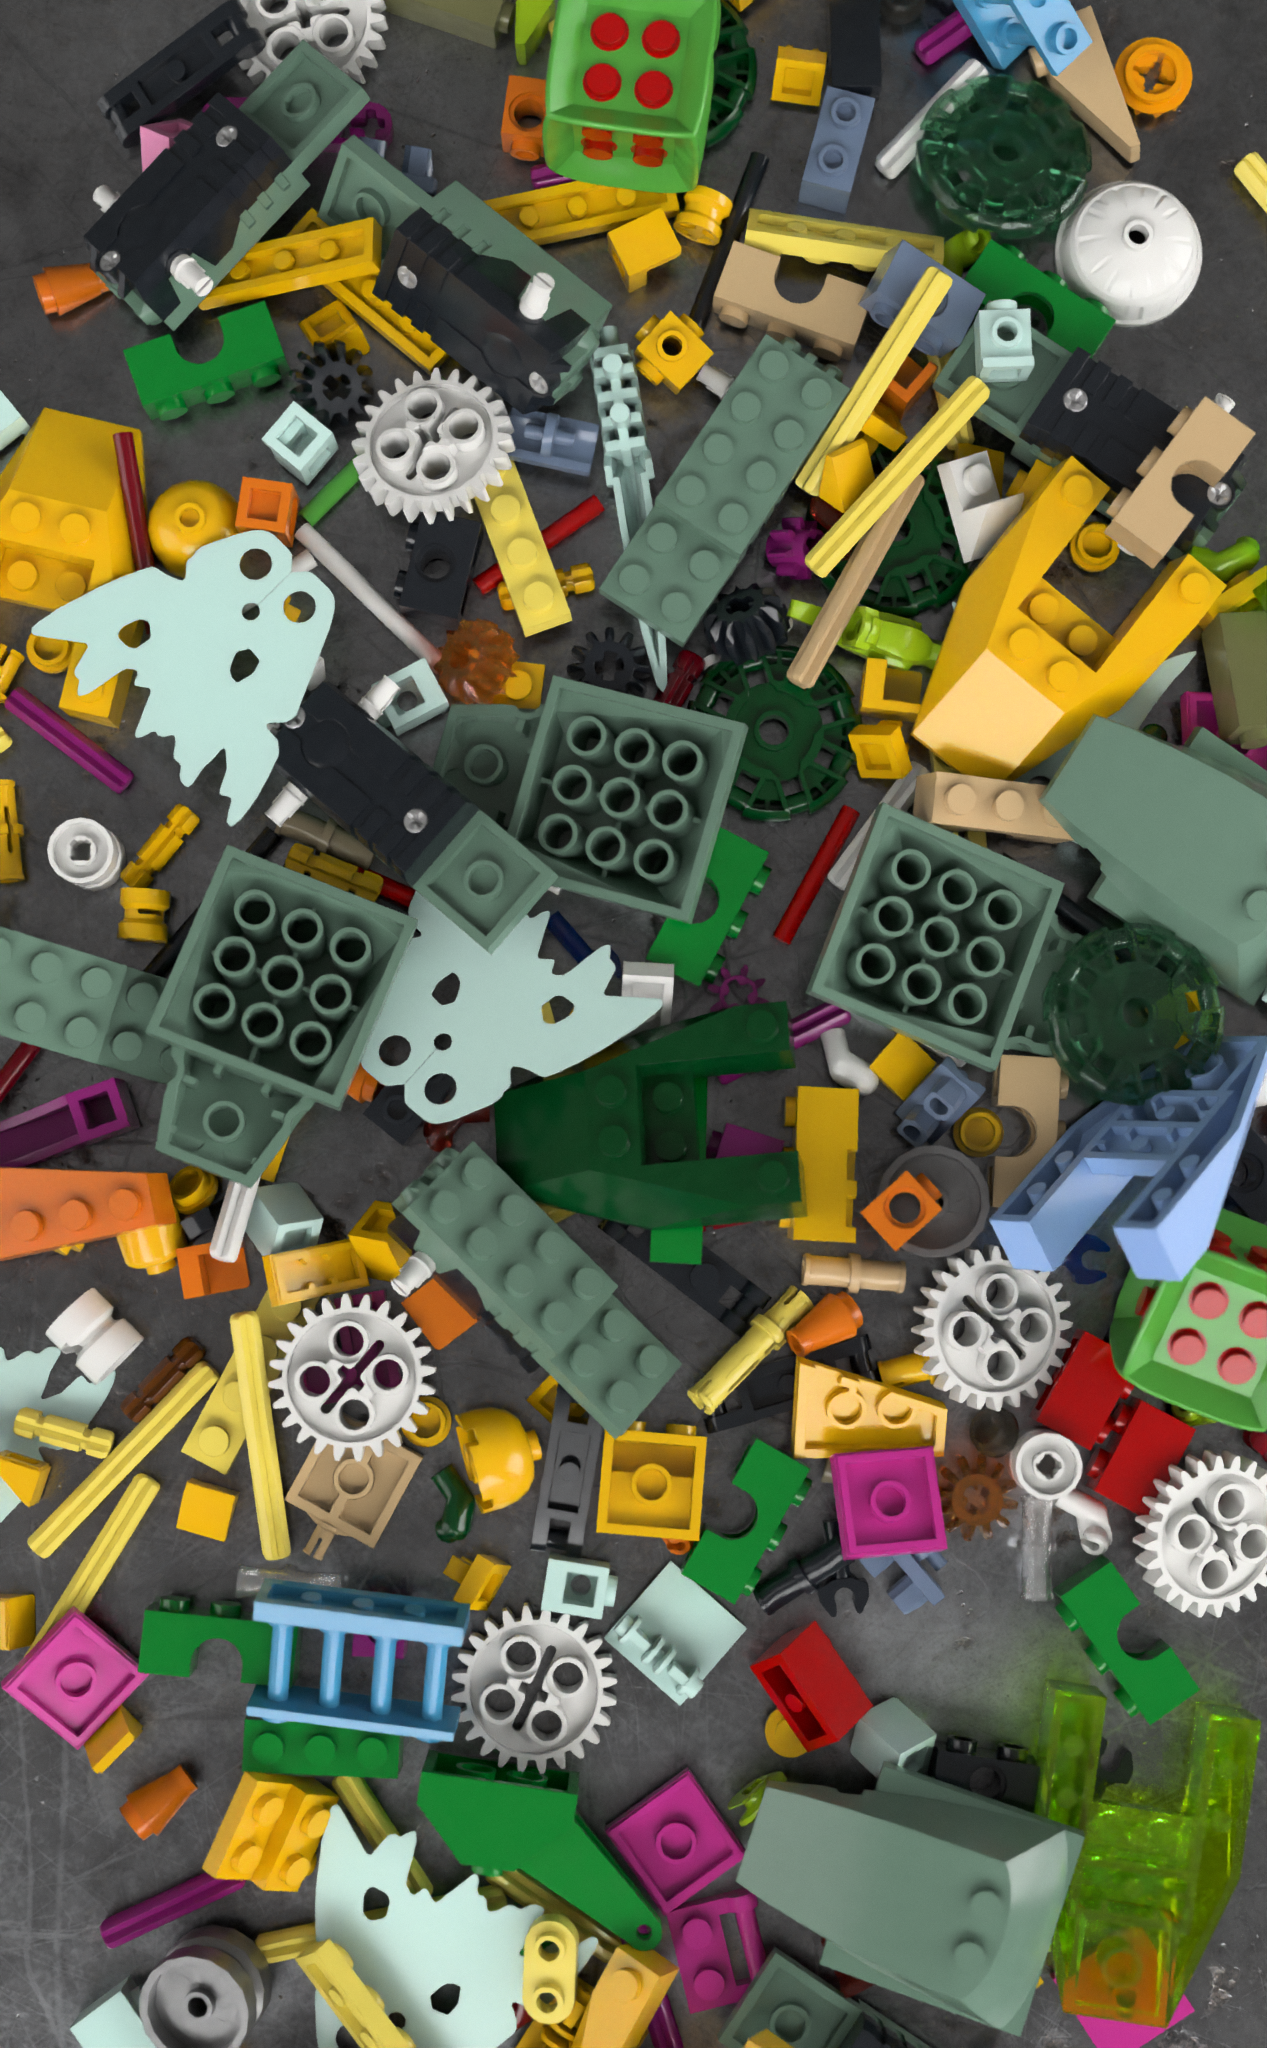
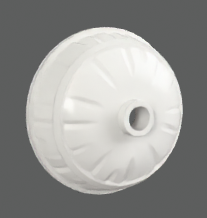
[1054,181,1202,327]

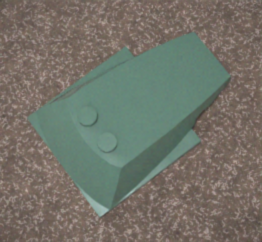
[433,675,749,924]
[1039,714,1267,1006]
[806,802,1130,1072]
[145,845,418,1189]
[736,1761,1085,2037]

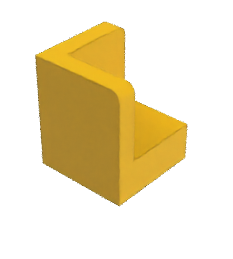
[607,207,681,293]
[857,657,923,723]
[348,1200,410,1282]

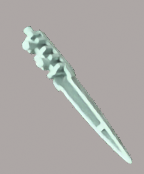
[590,325,667,692]

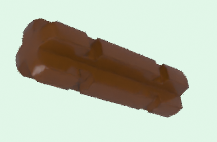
[120,1336,205,1423]

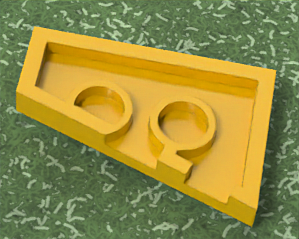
[790,1356,948,1459]

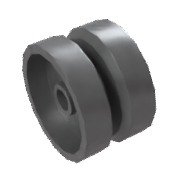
[877,1145,990,1258]
[139,1925,273,2048]

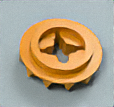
[1114,37,1192,118]

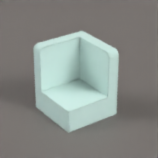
[245,1182,324,1256]
[850,1697,937,1779]

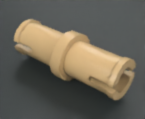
[801,1253,906,1294]

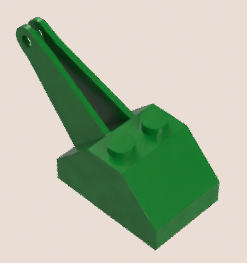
[417,1749,662,1951]

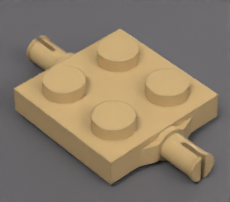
[284,1412,424,1561]

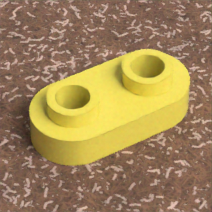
[522,1913,579,2024]

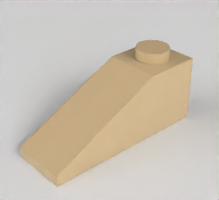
[1028,5,1140,163]

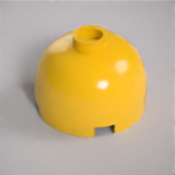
[148,479,244,579]
[455,1407,542,1514]

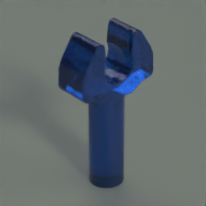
[546,911,622,980]
[1060,1234,1111,1285]

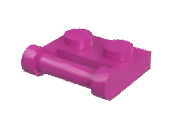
[666,1888,767,2014]

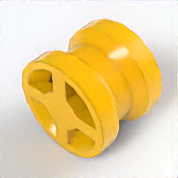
[673,185,733,246]

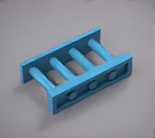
[952,0,1093,76]
[246,1578,470,1743]

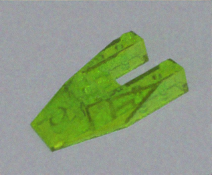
[1034,1678,1262,2029]

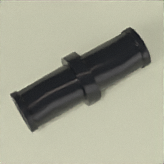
[753,1534,855,1616]

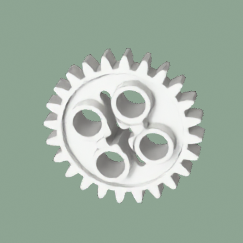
[228,0,389,86]
[351,368,516,524]
[911,1244,1073,1411]
[268,1293,437,1462]
[1133,1449,1267,1618]
[451,1602,617,1774]

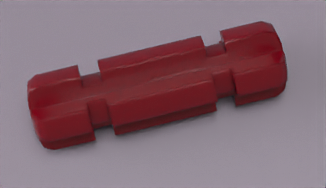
[653,649,705,707]

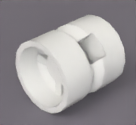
[47,817,127,891]
[45,1288,144,1385]
[1005,1426,1082,1500]

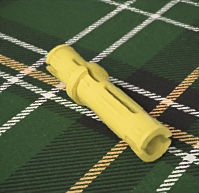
[687,1286,814,1415]

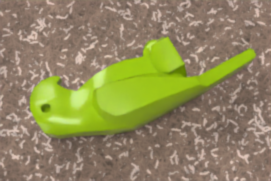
[786,599,943,671]

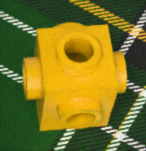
[634,310,714,395]

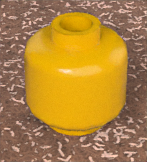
[116,1204,188,1275]

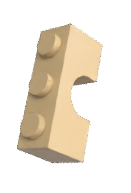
[712,241,868,361]
[1103,396,1256,569]
[913,771,1075,844]
[987,1054,1069,1208]

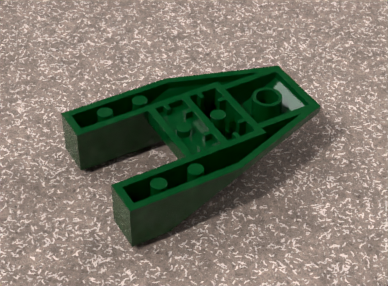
[494,1001,808,1231]

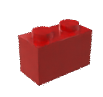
[1029,1328,1135,1451]
[1085,1396,1196,1516]
[749,1620,873,1752]

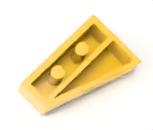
[779,1086,859,1243]

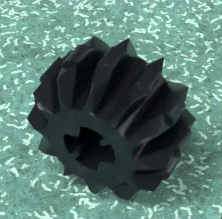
[288,339,374,427]
[703,583,791,666]
[567,627,652,696]

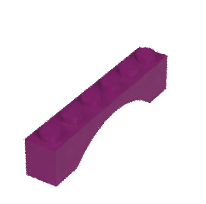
[0,1077,141,1167]

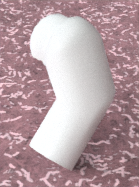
[820,1028,879,1096]
[1053,1488,1113,1556]

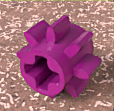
[766,517,824,580]
[707,964,769,1013]

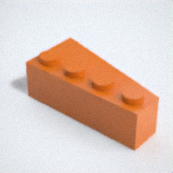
[0,1166,177,1261]

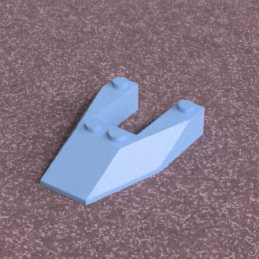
[989,1036,1267,1281]

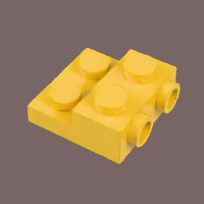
[596,1421,707,1541]
[202,1771,340,1892]

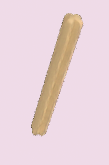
[787,474,924,689]

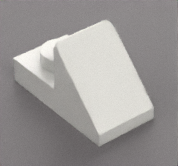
[937,450,1024,563]
[619,961,674,1041]

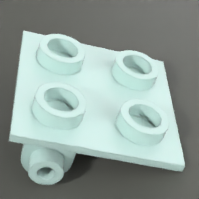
[604,1560,747,1706]

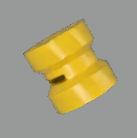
[117,887,171,943]

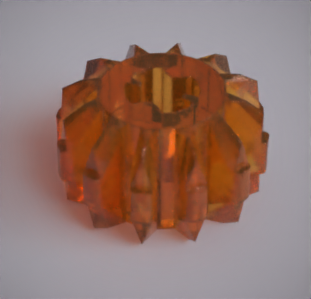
[433,618,520,705]
[938,1453,1018,1541]

